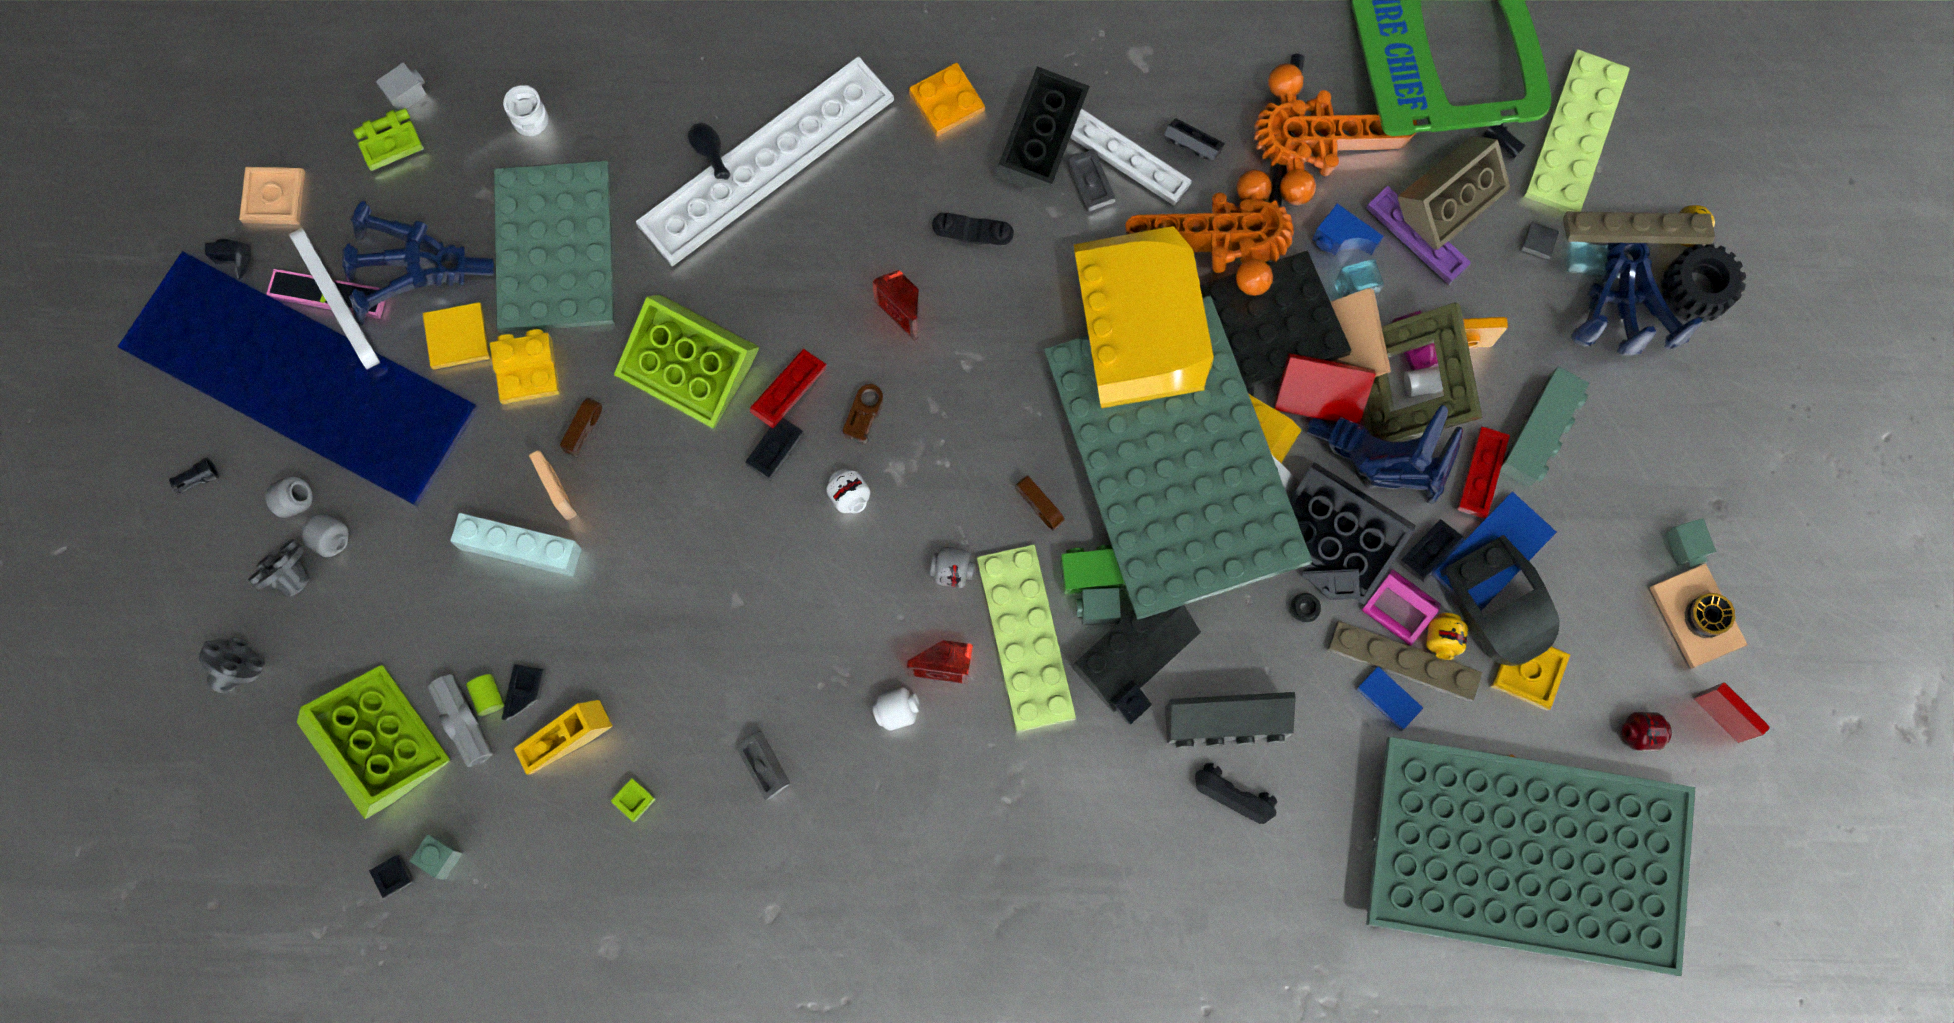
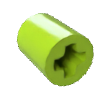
[466,674,504,716]

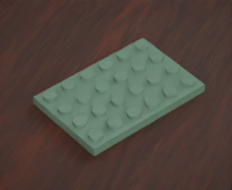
[494,161,615,333]

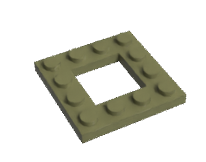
[1363,302,1483,442]

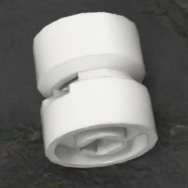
[503,85,549,136]

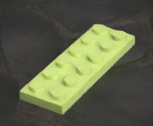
[1524,49,1630,212]
[977,544,1076,733]

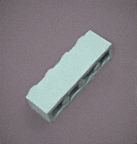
[450,513,581,577]

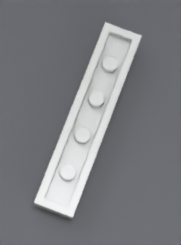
[1070,109,1192,206]

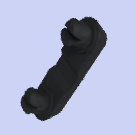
[932,212,1014,245]
[1195,763,1277,824]

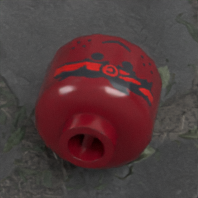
[1622,712,1672,752]

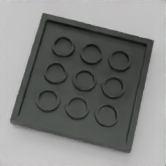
[1200,250,1351,389]

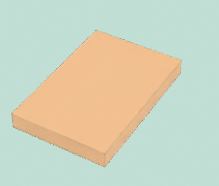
[1331,288,1391,377]
[1649,564,1748,669]

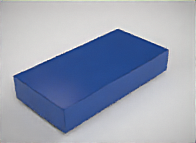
[1356,666,1423,731]

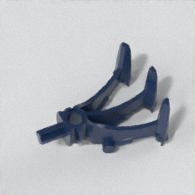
[342,201,494,326]
[1571,243,1703,356]
[1307,405,1463,504]

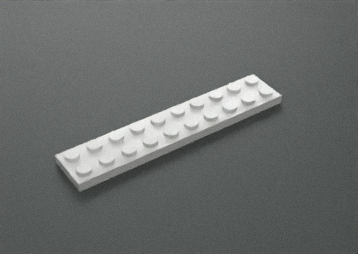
[636,56,894,266]

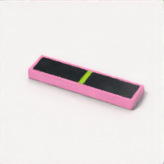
[266,269,386,319]

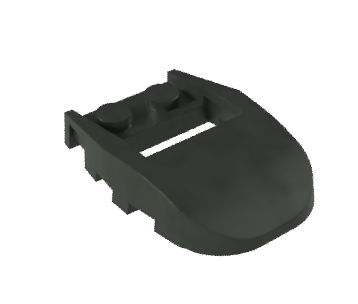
[1440,535,1559,666]

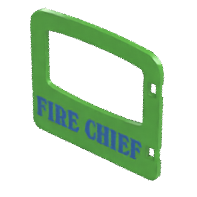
[1350,0,1552,136]

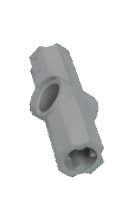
[427,674,493,767]

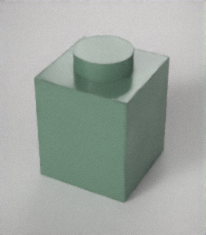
[1665,518,1717,568]
[1076,588,1121,625]
[410,834,463,880]

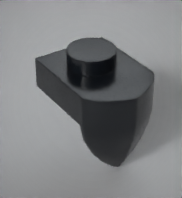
[204,239,251,279]

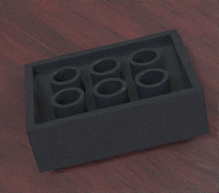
[1289,462,1416,605]

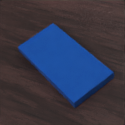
[1432,491,1557,611]

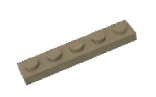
[1563,211,1715,244]
[1327,621,1483,702]

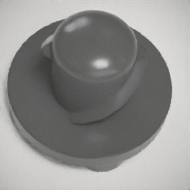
[248,539,309,597]
[199,637,265,693]

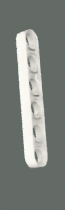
[289,228,380,369]

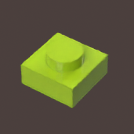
[611,778,656,823]

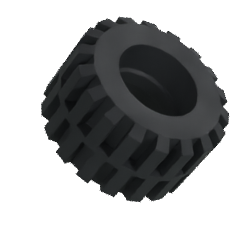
[1661,243,1746,323]

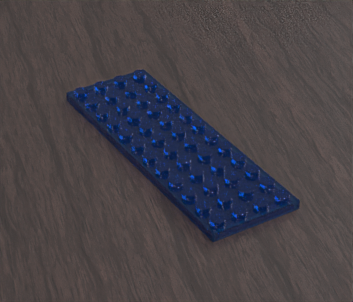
[117,251,479,507]

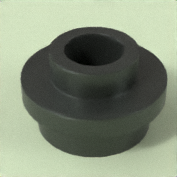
[1290,593,1321,623]

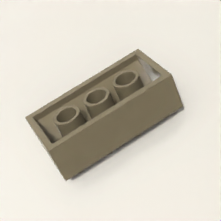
[1397,136,1511,250]

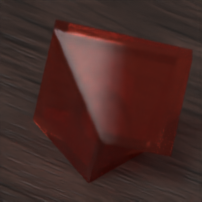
[872,270,919,341]
[907,640,973,685]

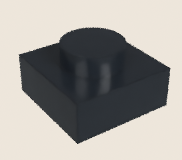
[1109,680,1152,725]
[369,855,414,899]

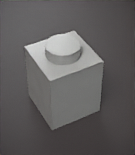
[375,62,427,111]

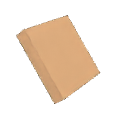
[239,167,305,224]
[529,451,577,521]

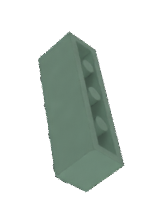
[1500,366,1590,488]

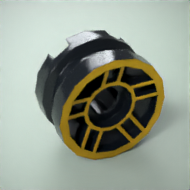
[1684,593,1736,638]

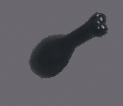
[688,122,731,180]

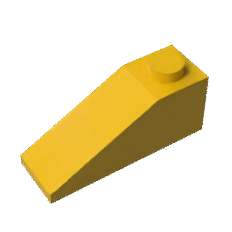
[514,700,613,775]

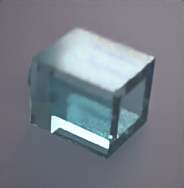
[1335,259,1384,297]

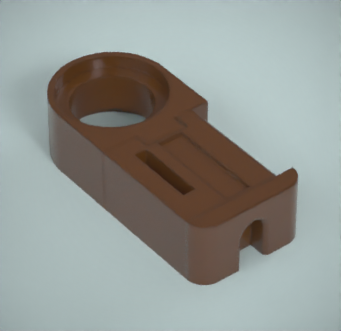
[843,384,884,444]
[560,398,603,458]
[1015,475,1065,531]

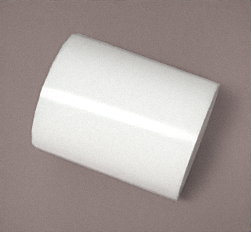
[1404,366,1443,397]

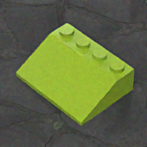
[614,294,759,428]
[297,665,450,819]

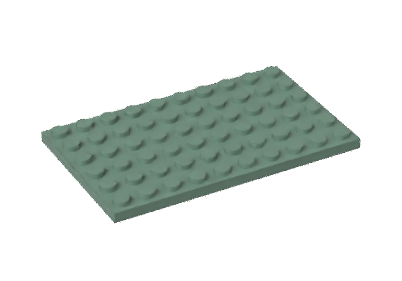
[1044,295,1312,620]
[1366,737,1696,976]

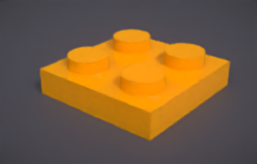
[909,62,985,137]

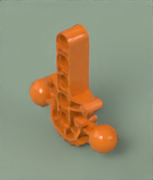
[1253,63,1417,206]
[1125,169,1294,296]

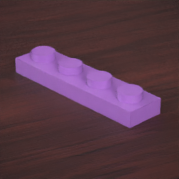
[1366,186,1471,285]

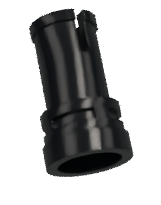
[1482,123,1526,159]
[169,457,219,495]

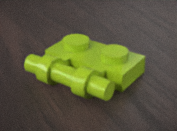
[353,107,424,171]

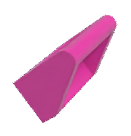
[1362,569,1441,646]

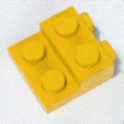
[490,329,560,404]

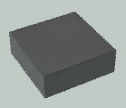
[1521,222,1559,260]

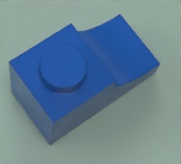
[1312,204,1384,255]

